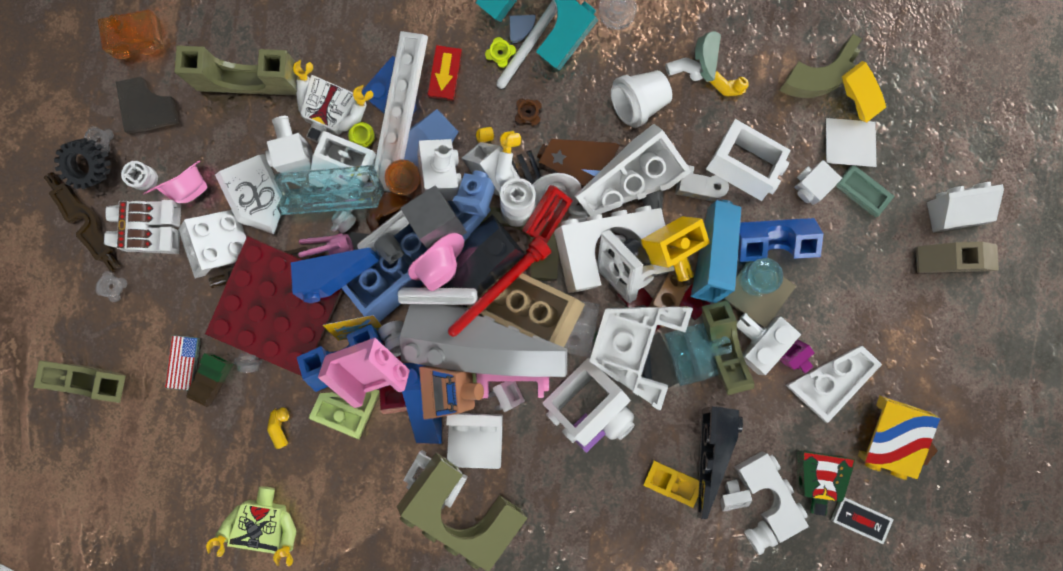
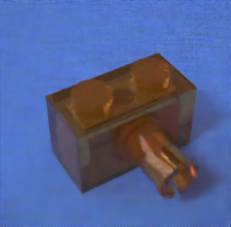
[98,9,164,59]

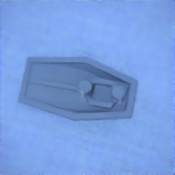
[372,109,459,193]

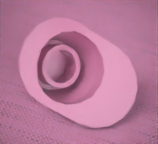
[143,160,207,203]
[408,233,464,291]

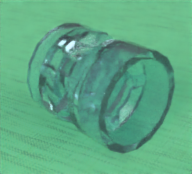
[739,258,783,296]

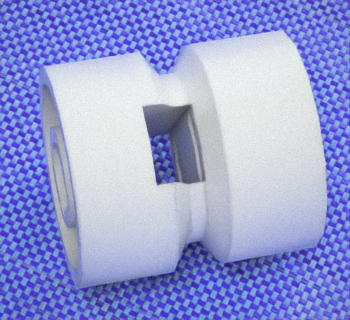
[500,178,536,227]

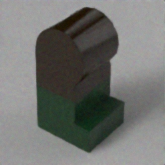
[186,353,234,407]

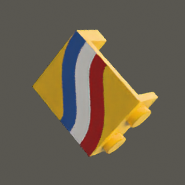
[858,395,941,480]

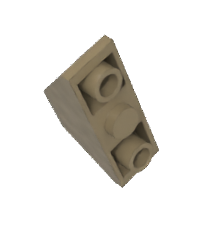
[916,242,999,273]

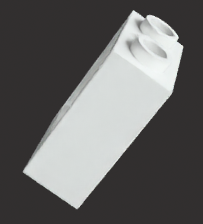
[706,119,791,201]
[542,358,631,447]

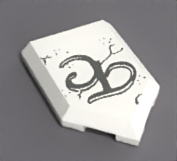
[215,154,287,235]

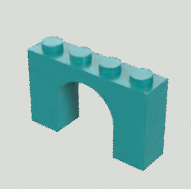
[475,0,599,70]

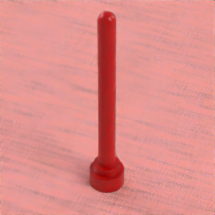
[448,237,551,337]

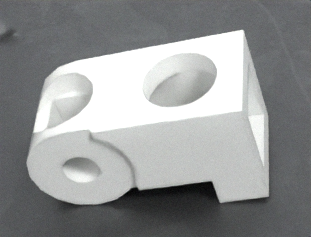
[675,165,729,201]

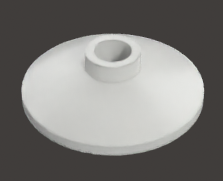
[532,173,582,211]

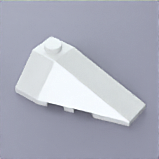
[575,124,692,216]

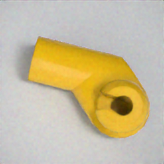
[267,407,289,449]

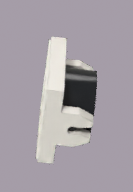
[597,230,656,303]

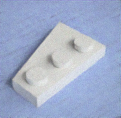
[786,346,882,423]

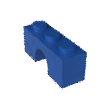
[738,218,824,262]
[297,324,385,392]

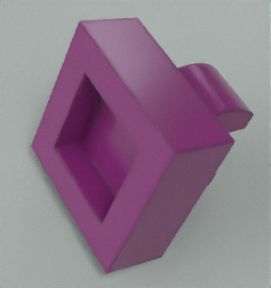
[779,339,815,373]

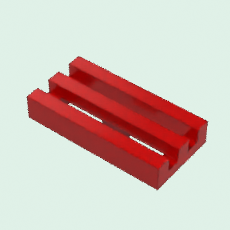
[522,185,573,244]

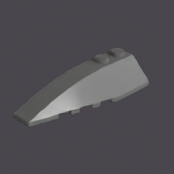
[400,304,567,377]

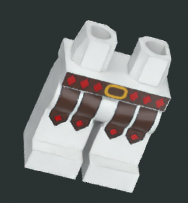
[104,200,181,254]

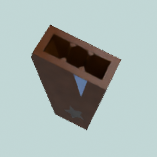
[536,139,620,188]

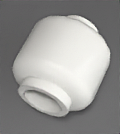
[602,406,635,440]

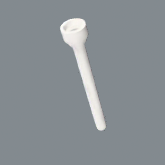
[496,0,558,89]

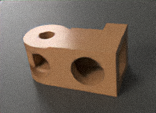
[648,273,687,328]

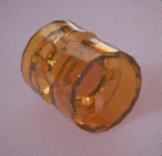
[384,159,421,195]

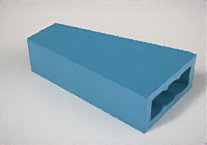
[691,200,741,303]

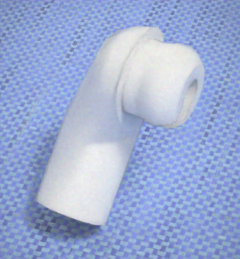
[665,57,703,81]

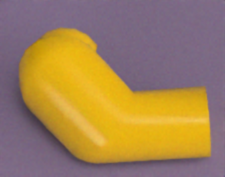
[709,71,749,96]

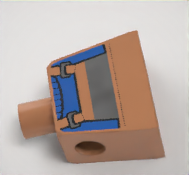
[419,366,484,419]

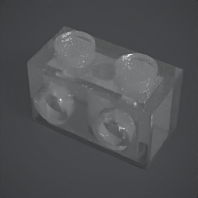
[564,300,600,358]

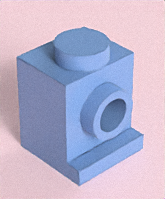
[453,170,495,217]

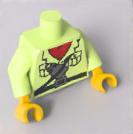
[206,486,297,566]

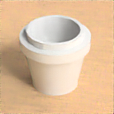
[611,70,672,128]

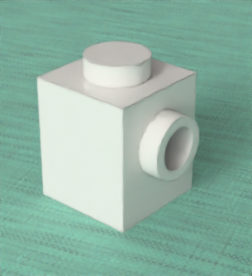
[794,160,842,205]

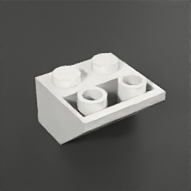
[309,131,376,205]
[927,182,1004,233]

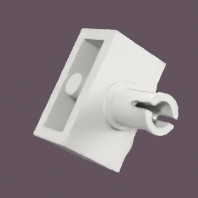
[265,116,313,178]
[417,139,462,201]
[737,313,801,375]

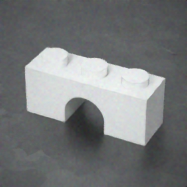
[734,451,809,543]

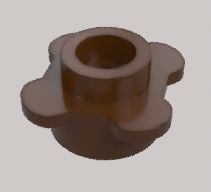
[515,98,542,126]

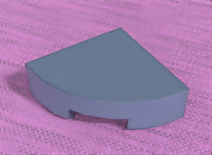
[509,15,535,44]

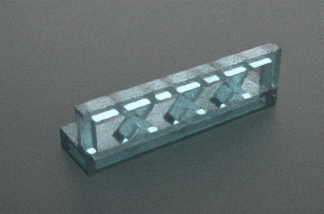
[274,165,384,215]

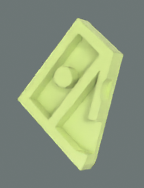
[309,390,380,439]

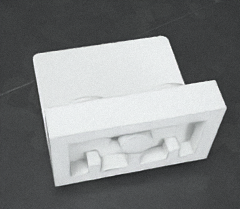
[178,210,246,278]
[446,413,503,469]

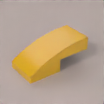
[842,61,886,123]
[643,461,699,508]

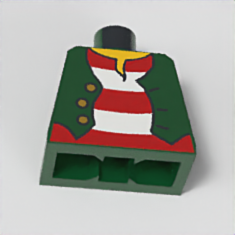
[796,450,855,516]

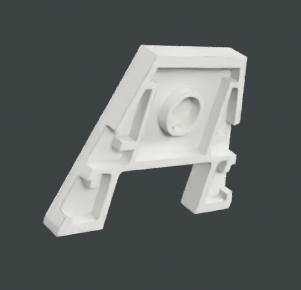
[590,306,693,410]

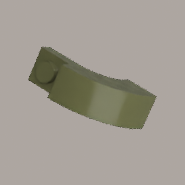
[779,34,862,98]
[702,300,754,395]
[33,360,126,403]

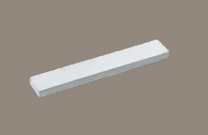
[370,31,428,192]

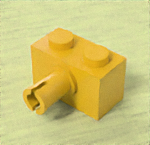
[641,216,710,282]

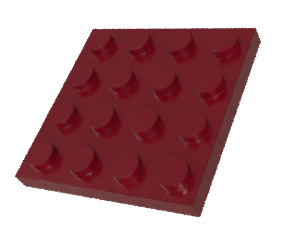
[205,236,343,376]

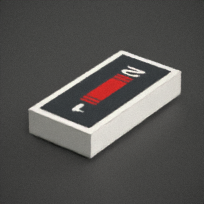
[830,498,894,544]

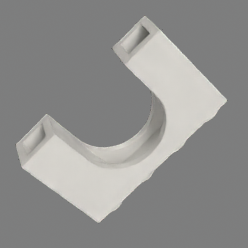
[554,206,675,294]

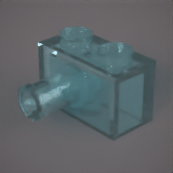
[665,323,732,386]

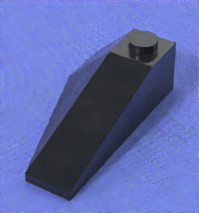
[439,214,526,307]
[697,406,743,519]

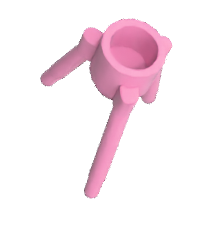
[298,233,354,257]

